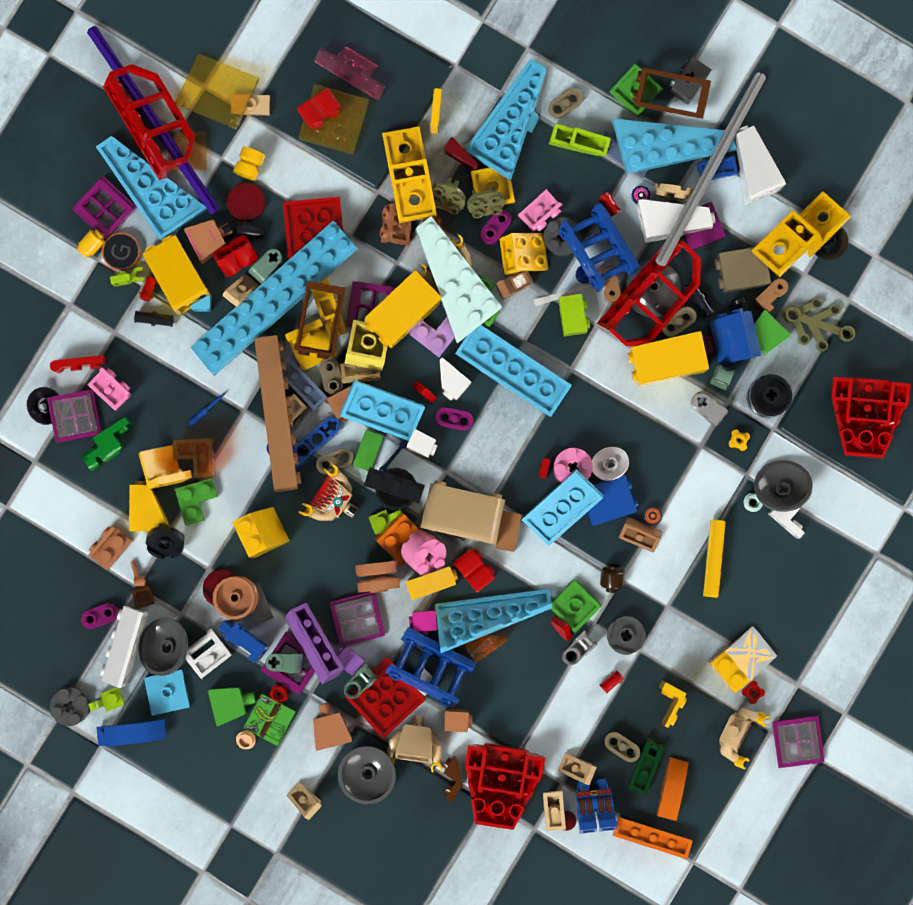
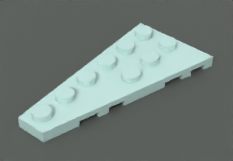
[415,216,502,343]

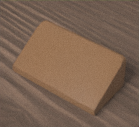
[495,511,522,552]
[618,517,662,553]

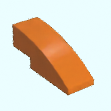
[656,757,689,821]

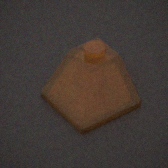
[464,634,508,663]

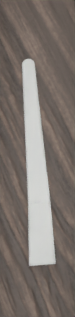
[533,284,591,307]

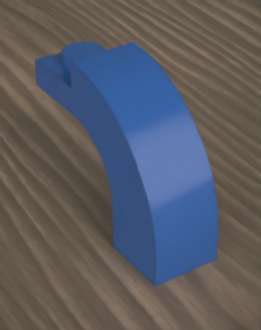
[96,719,167,746]

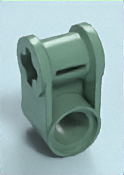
[248,249,284,284]
[265,653,303,674]
[344,663,379,699]

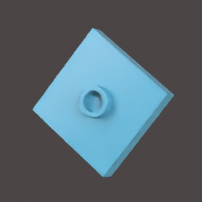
[144,669,190,716]

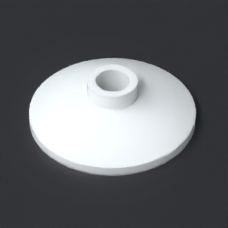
[592,447,629,481]

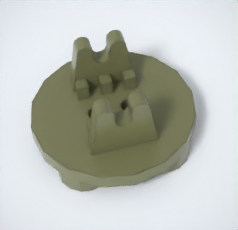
[432,178,466,214]
[467,186,505,218]

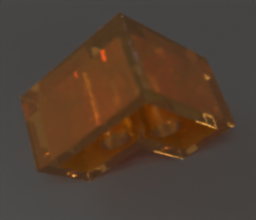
[173,438,216,479]

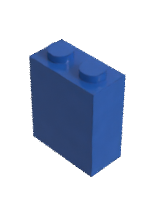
[709,308,761,365]
[587,475,639,526]

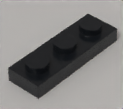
[364,467,425,504]

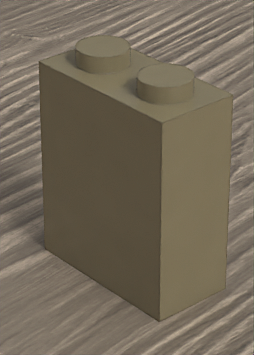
[715,247,771,293]

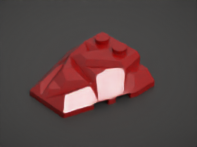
[831,377,911,458]
[465,743,545,830]

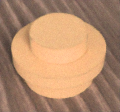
[236,730,256,749]

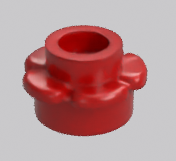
[269,685,288,703]

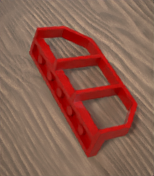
[103,64,196,181]
[597,239,701,346]

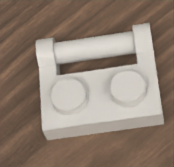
[185,628,232,679]

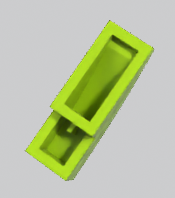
[549,123,611,157]

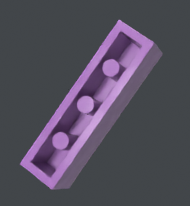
[285,603,344,684]

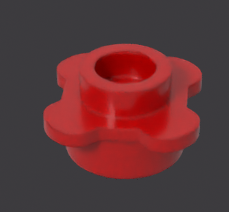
[742,681,765,704]

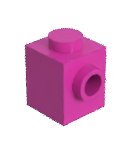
[409,610,437,635]

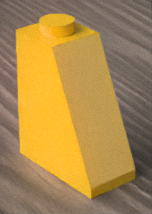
[129,481,170,532]
[406,567,459,600]

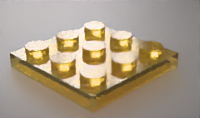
[298,84,369,155]

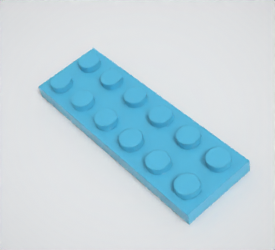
[455,325,572,418]

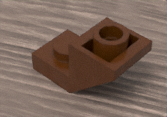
[442,755,463,803]

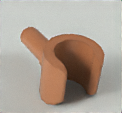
[130,561,146,587]

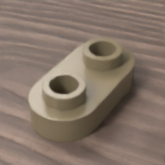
[548,88,583,119]
[662,307,696,338]
[319,357,343,395]
[316,448,354,474]
[604,731,640,762]

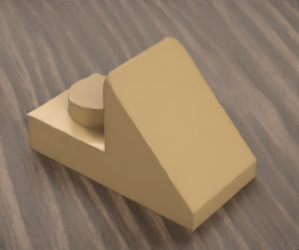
[223,274,260,307]
[558,753,597,785]
[286,781,322,820]
[543,790,566,831]

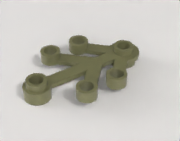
[783,298,855,352]

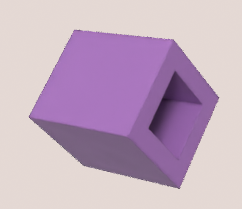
[336,646,365,676]

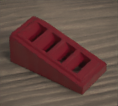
[444,137,479,171]

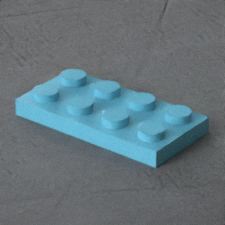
[339,379,425,441]
[522,469,604,546]

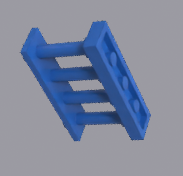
[559,203,641,292]
[385,627,476,708]

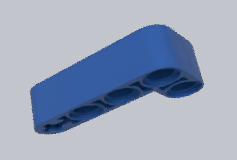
[266,417,341,469]

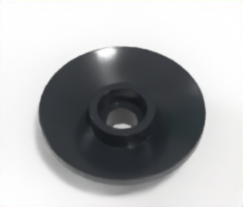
[815,227,848,260]
[26,387,63,425]

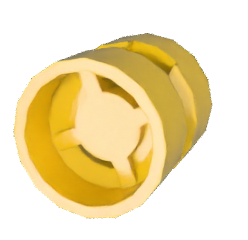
[233,146,266,181]

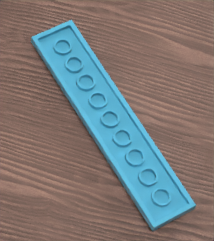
[191,221,358,376]

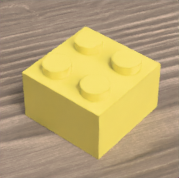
[345,320,388,371]

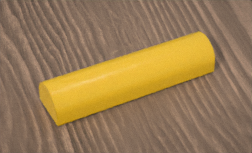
[703,520,726,598]

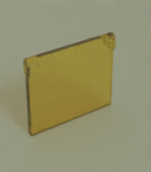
[175,54,260,129]

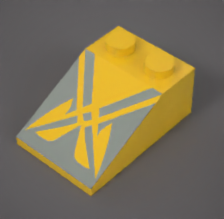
[708,626,777,693]

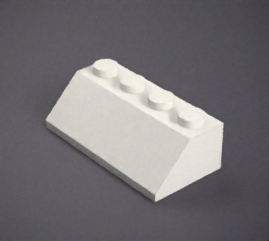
[100,606,149,688]

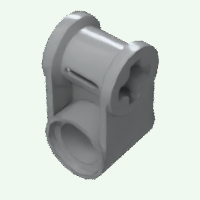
[691,393,728,427]
[562,630,598,665]

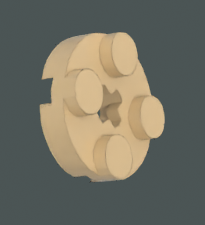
[654,183,693,201]

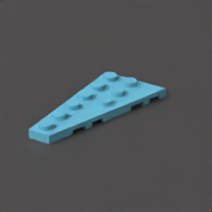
[465,59,547,181]
[612,119,737,174]
[96,136,207,241]
[435,589,552,653]

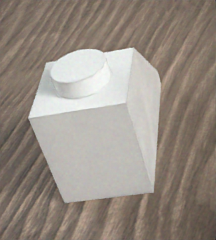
[440,358,471,401]
[407,429,438,458]

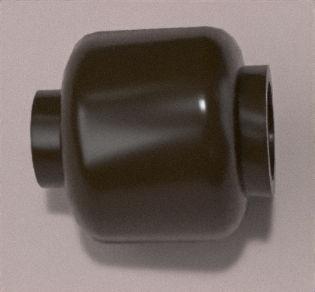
[600,563,626,593]

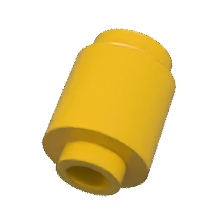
[77,230,105,258]

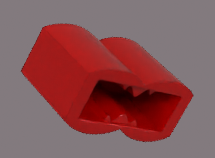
[297,88,342,130]
[212,235,259,277]
[453,548,495,593]

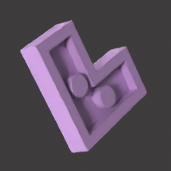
[409,317,455,358]

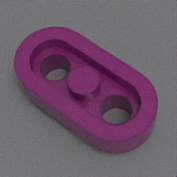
[481,210,511,245]
[435,407,473,431]
[81,603,119,629]

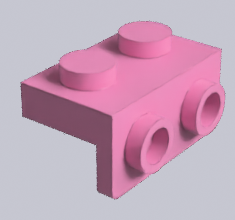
[518,189,562,232]
[88,367,132,411]

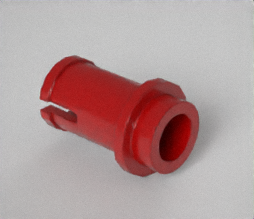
[599,192,621,217]
[139,276,158,302]
[599,670,624,694]

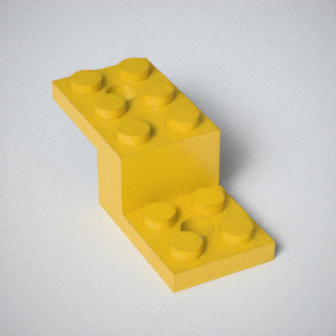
[382,126,437,223]
[752,191,851,277]

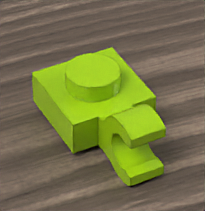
[110,267,145,287]
[368,510,402,535]
[88,687,125,712]

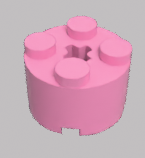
[553,448,593,483]
[401,530,446,575]

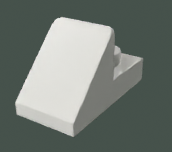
[768,508,805,539]

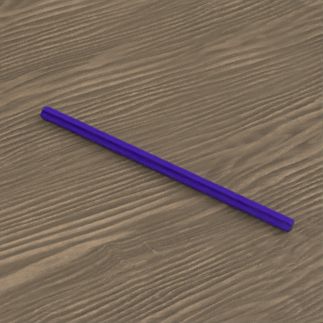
[87,26,220,214]

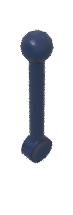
[379,441,407,472]

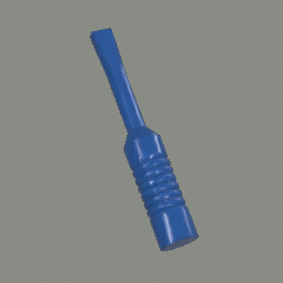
[187,393,225,427]

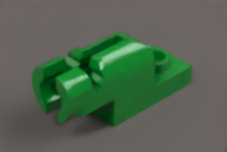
[82,417,132,471]

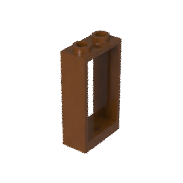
[633,68,711,119]
[294,281,346,359]

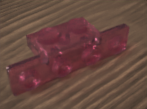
[315,46,385,100]

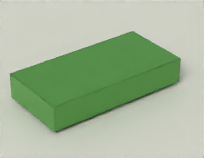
[353,430,384,471]

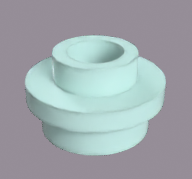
[743,493,763,512]

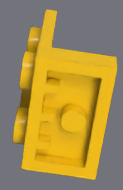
[499,233,548,276]
[285,319,337,371]
[139,445,192,490]
[659,680,687,728]

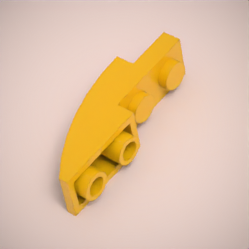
[311,276,347,339]

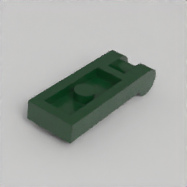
[628,737,666,795]

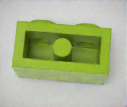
[558,294,590,337]

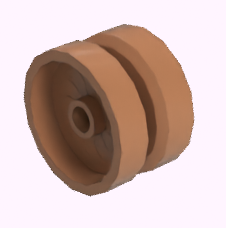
[355,561,400,593]
[213,576,259,619]

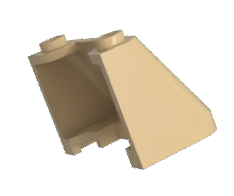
[420,480,505,545]

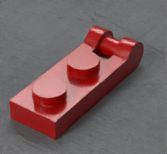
[50,355,107,373]

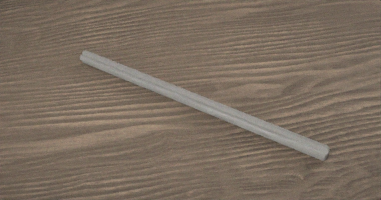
[655,72,766,266]

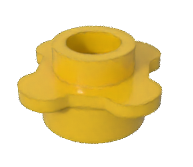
[728,430,750,451]

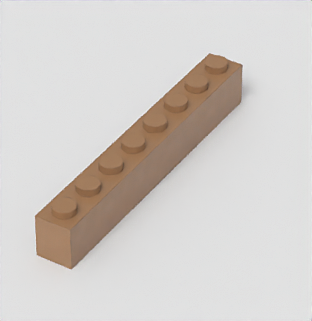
[254,335,301,492]

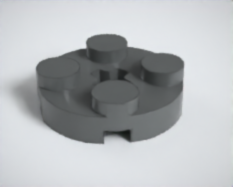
[543,218,582,256]
[607,616,646,655]
[50,687,90,726]

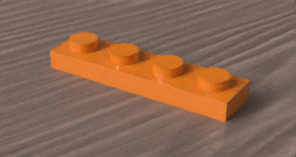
[613,816,693,859]

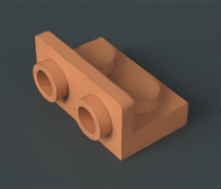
[380,203,412,245]
[88,526,133,570]

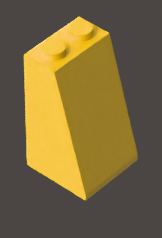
[142,235,211,315]
[364,271,442,348]
[627,331,709,386]
[232,507,290,558]

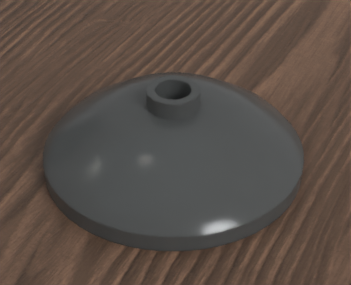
[624,260,681,317]
[754,460,813,512]
[139,618,188,676]
[338,746,396,804]

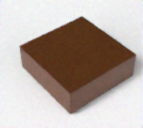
[131,585,155,609]

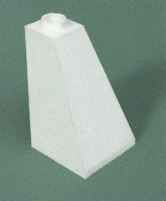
[734,126,786,206]
[637,199,716,243]

